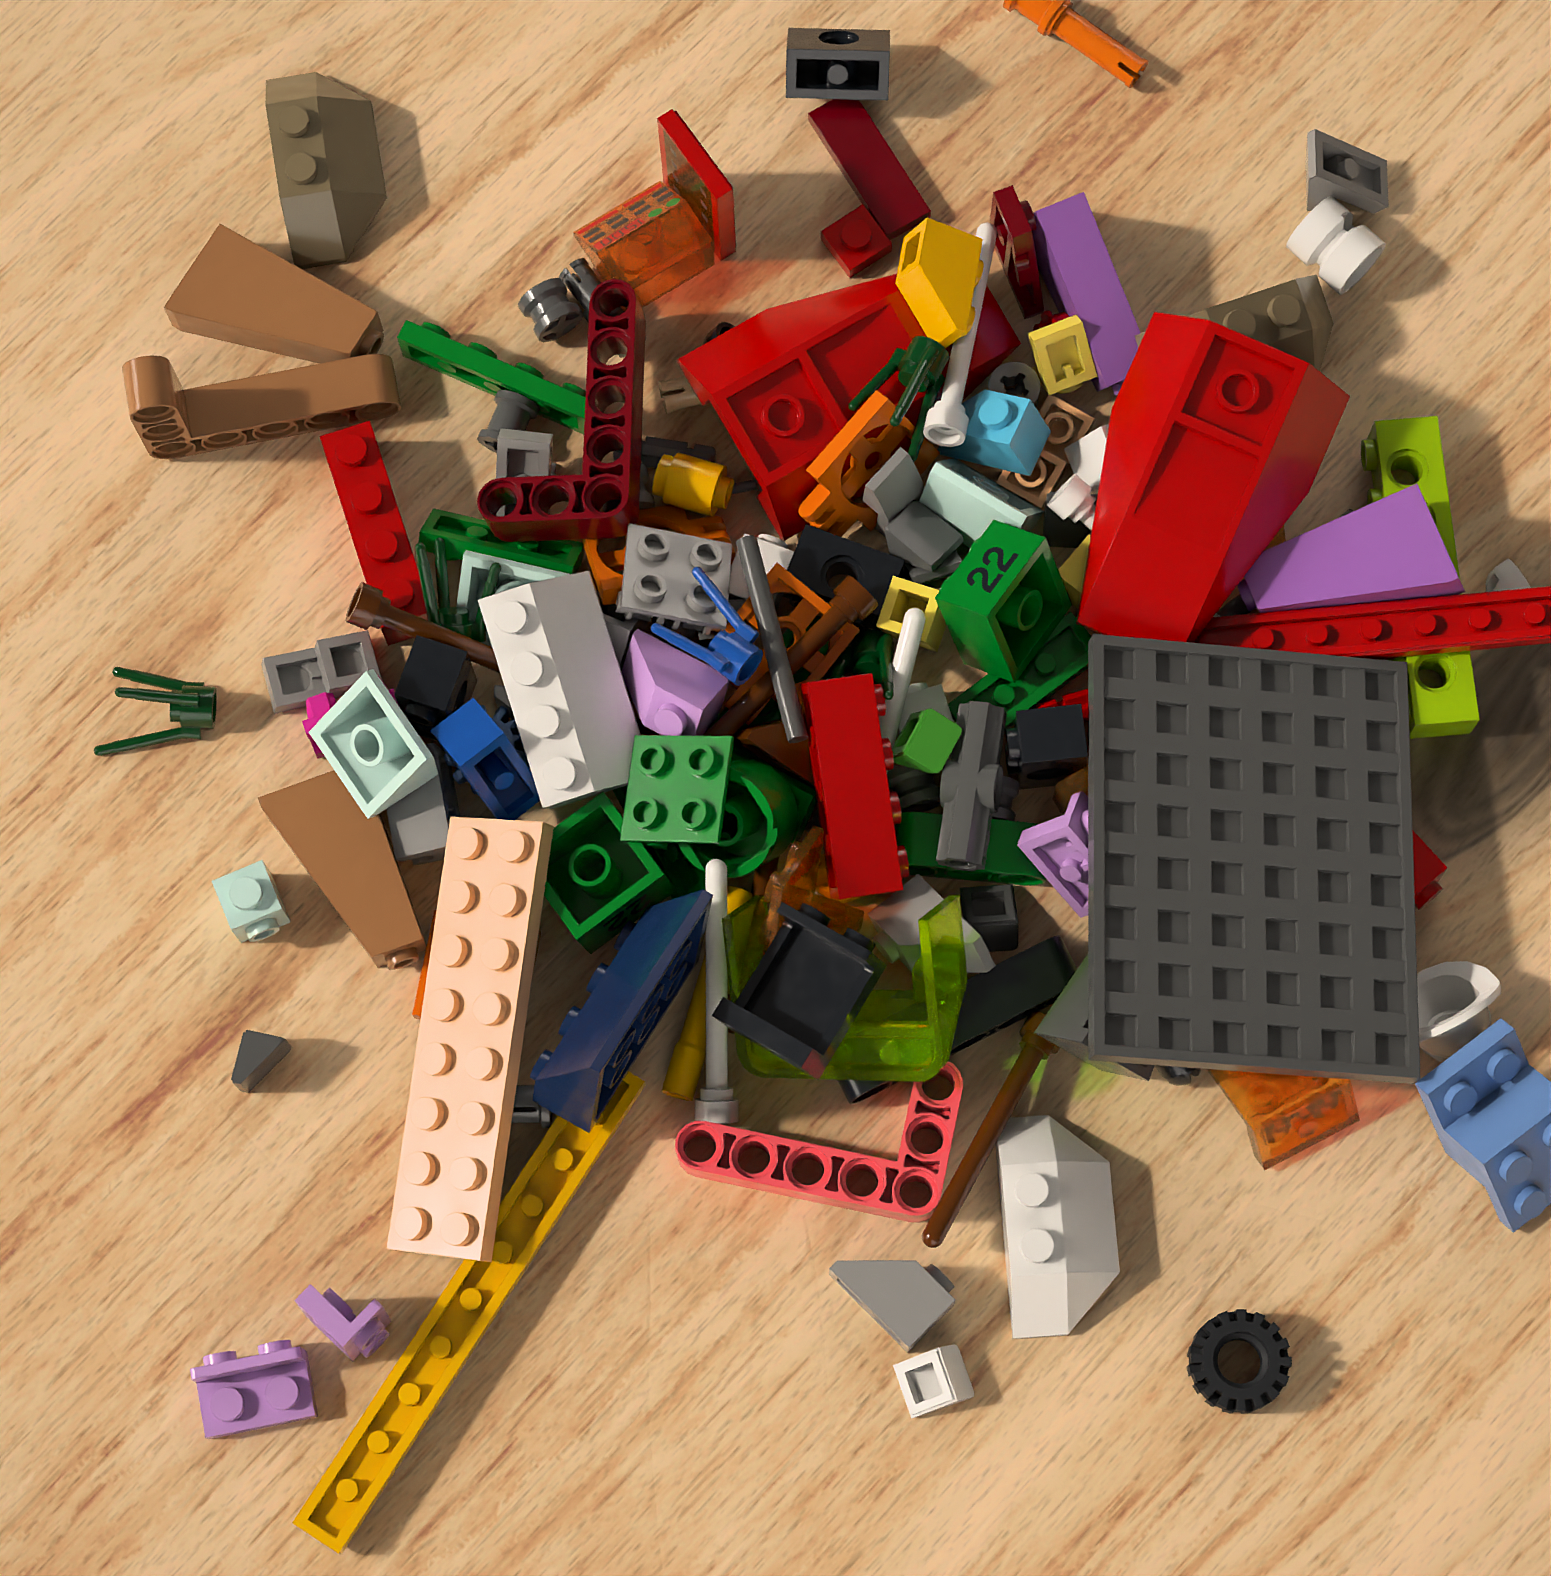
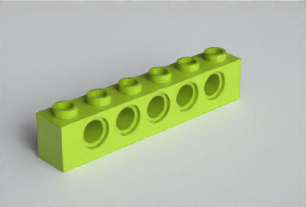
[1361,416,1480,739]

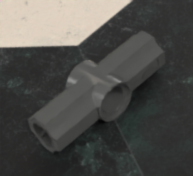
[936,701,1007,871]

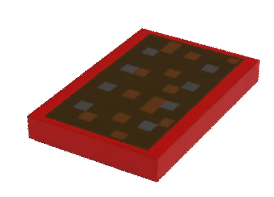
[657,109,736,261]

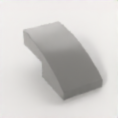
[862,447,924,538]
[261,630,381,714]

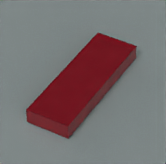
[808,99,931,240]

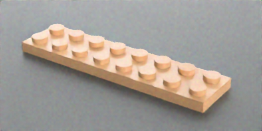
[387,816,554,1262]

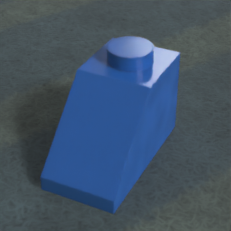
[430,698,540,820]

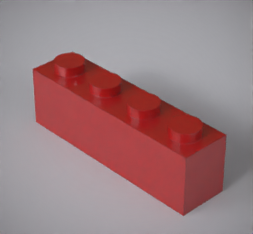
[319,420,428,646]
[800,673,909,900]

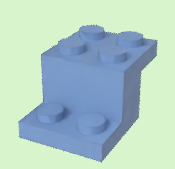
[1415,1018,1551,1233]

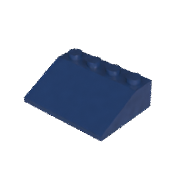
[530,889,713,1133]

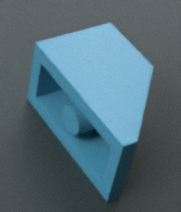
[937,389,1051,476]

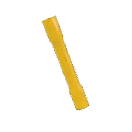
[661,886,752,1101]

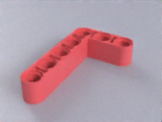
[675,1059,963,1223]

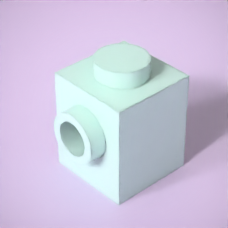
[212,860,291,943]

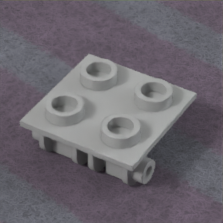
[615,523,732,635]

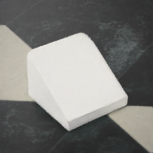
[893,1344,974,1418]

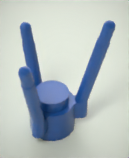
[651,567,763,686]

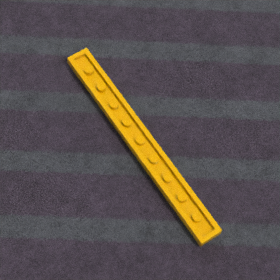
[292,1071,646,1555]

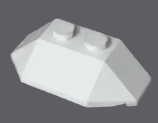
[995,1115,1120,1339]

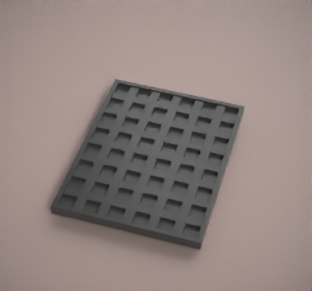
[1088,634,1420,1084]

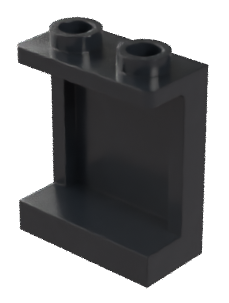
[712,902,887,1080]

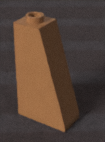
[164,224,384,364]
[258,770,427,970]

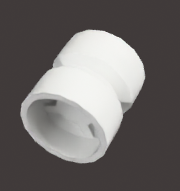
[1286,196,1386,295]

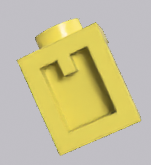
[1027,315,1098,395]

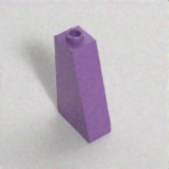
[1032,192,1141,395]
[1237,483,1465,613]

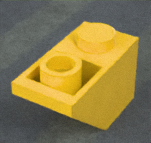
[895,217,984,348]

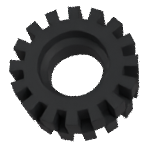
[1187,1309,1292,1414]

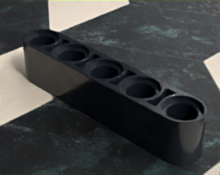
[829,935,1078,1104]

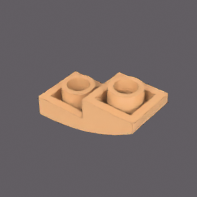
[996,394,1096,509]

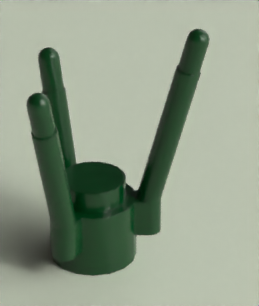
[848,336,950,462]
[415,537,501,642]
[827,629,894,700]
[94,667,217,756]

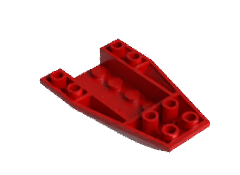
[676,274,1021,541]
[1076,312,1350,643]

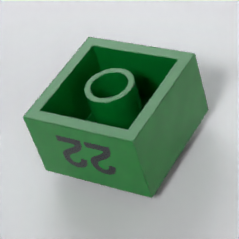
[935,520,1072,683]
[544,792,677,954]

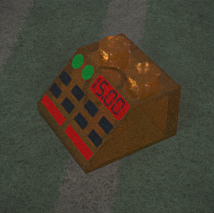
[573,181,715,311]

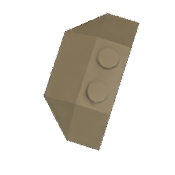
[265,72,387,269]
[1135,275,1334,371]

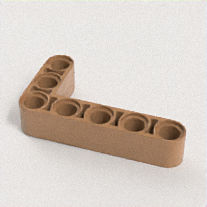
[122,354,401,459]

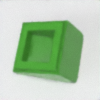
[892,708,962,773]

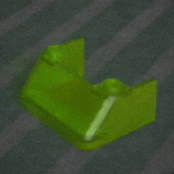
[722,895,967,1082]

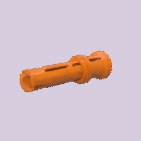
[1003,0,1149,88]

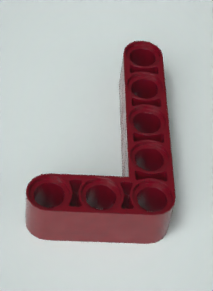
[477,279,646,542]

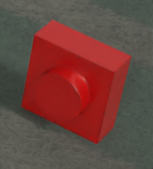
[821,204,892,278]

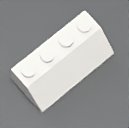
[478,571,641,809]

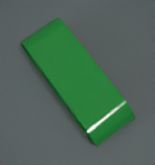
[894,812,1046,886]

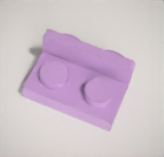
[1017,791,1088,918]
[294,1284,391,1362]
[190,1340,318,1439]

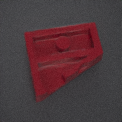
[990,185,1044,320]

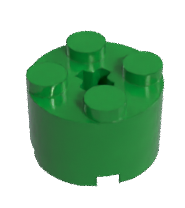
[678,758,800,878]

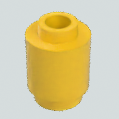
[652,452,734,517]

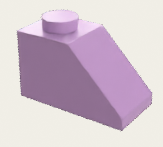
[622,629,730,736]

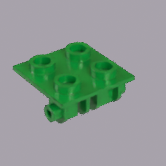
[620,735,734,850]

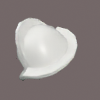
[1417,961,1501,1062]

